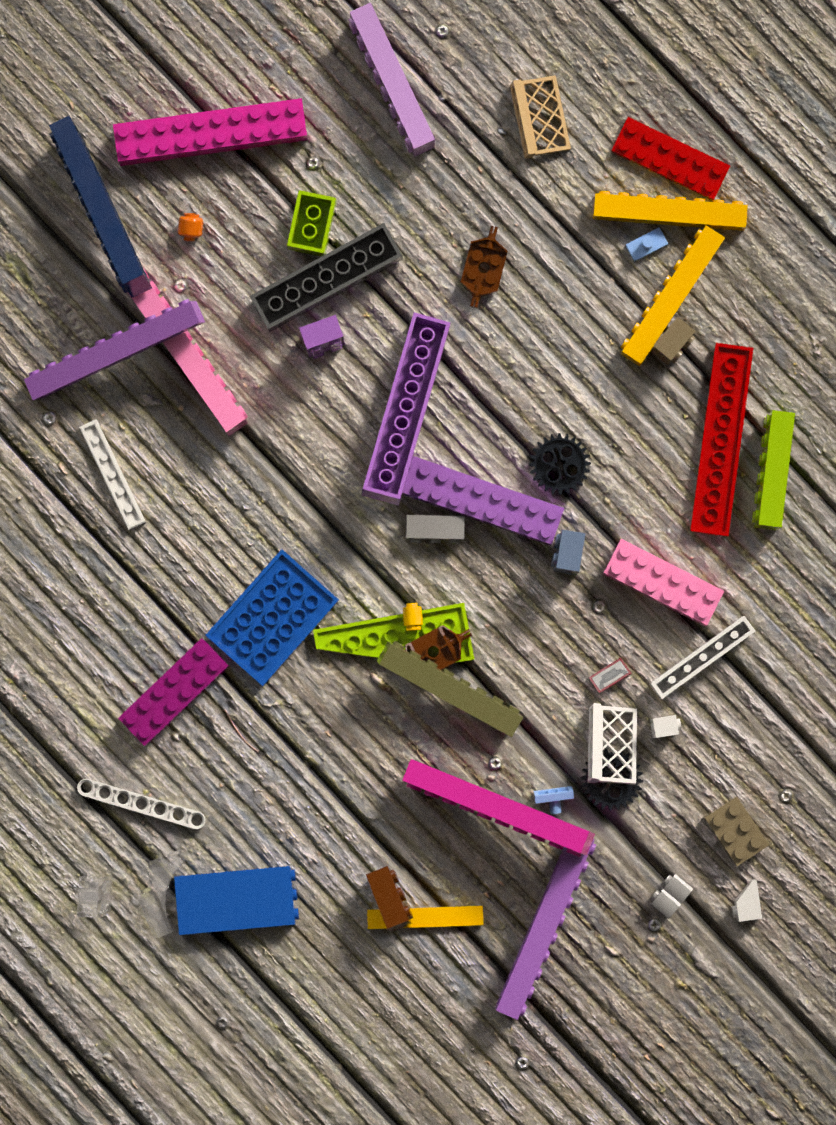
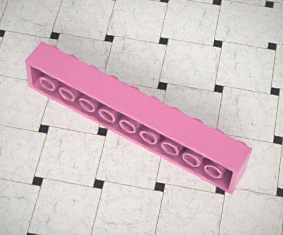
[127,268,248,436]

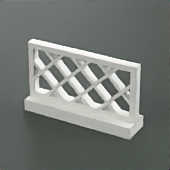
[588,703,637,785]

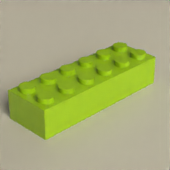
[752,410,795,530]

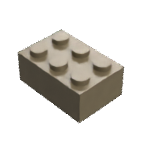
[703,796,769,866]

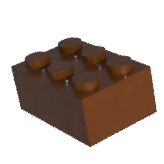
[366,866,413,933]

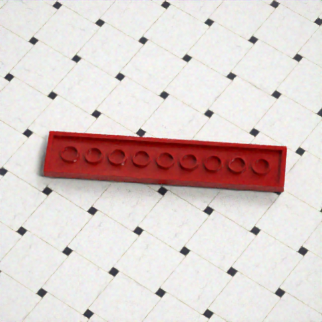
[690,343,754,537]

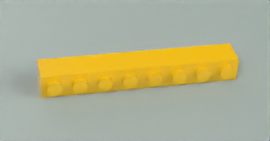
[593,191,748,231]
[620,225,725,366]

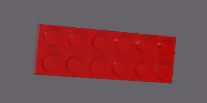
[611,117,731,200]

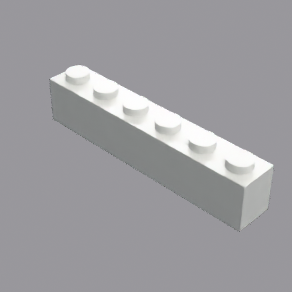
[649,616,755,699]

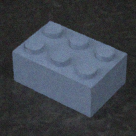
[551,530,586,575]

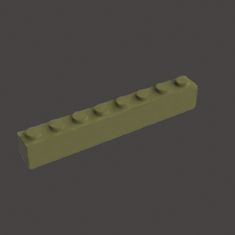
[377,641,523,737]

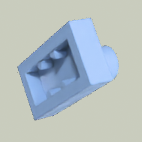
[625,227,668,262]
[533,786,574,814]

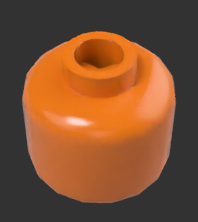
[178,213,203,241]

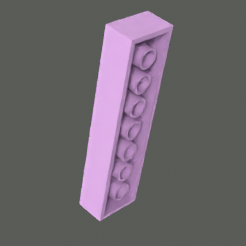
[348,2,435,157]

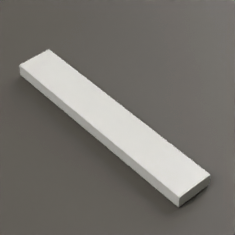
[79,419,146,530]

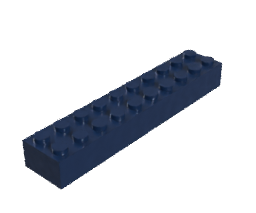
[49,115,152,298]

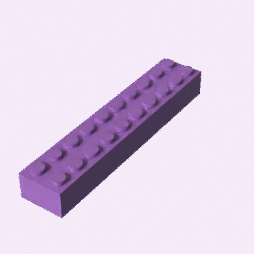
[362,312,451,506]
[402,456,564,546]
[495,839,596,1020]

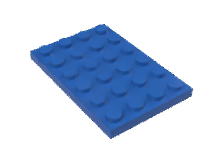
[205,549,339,686]

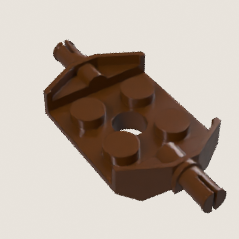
[460,226,508,309]
[405,625,472,670]

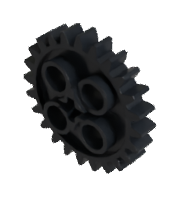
[529,433,591,496]
[580,748,643,811]

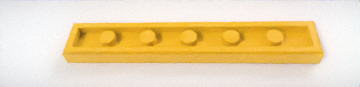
[367,905,484,929]

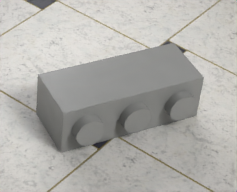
[406,515,465,544]

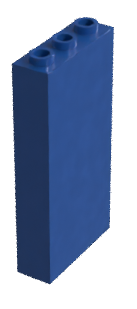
[174,866,299,935]

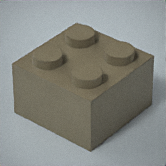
[651,317,696,365]

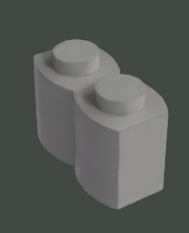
[650,874,693,919]

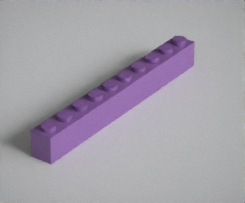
[24,299,205,400]

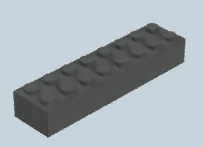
[250,223,403,333]

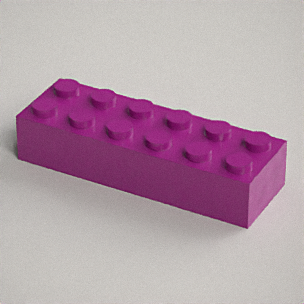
[118,638,230,746]

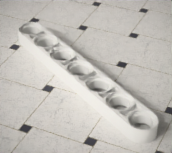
[77,779,206,829]

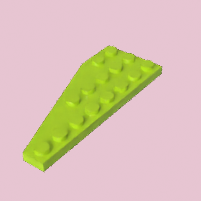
[313,603,474,663]

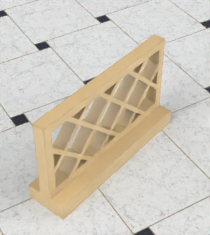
[510,75,571,159]

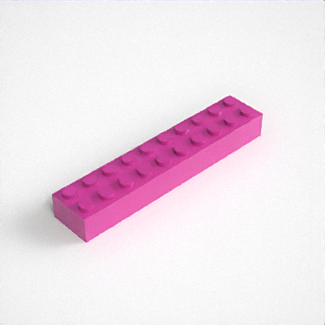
[113,98,308,166]
[402,759,595,857]

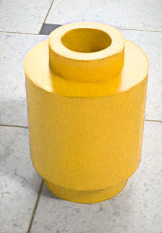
[403,603,423,631]

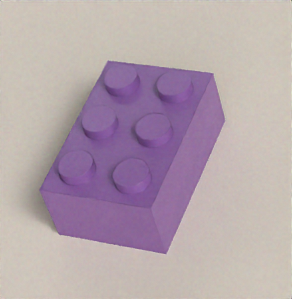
[299,315,345,359]

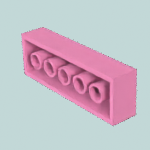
[603,539,724,626]

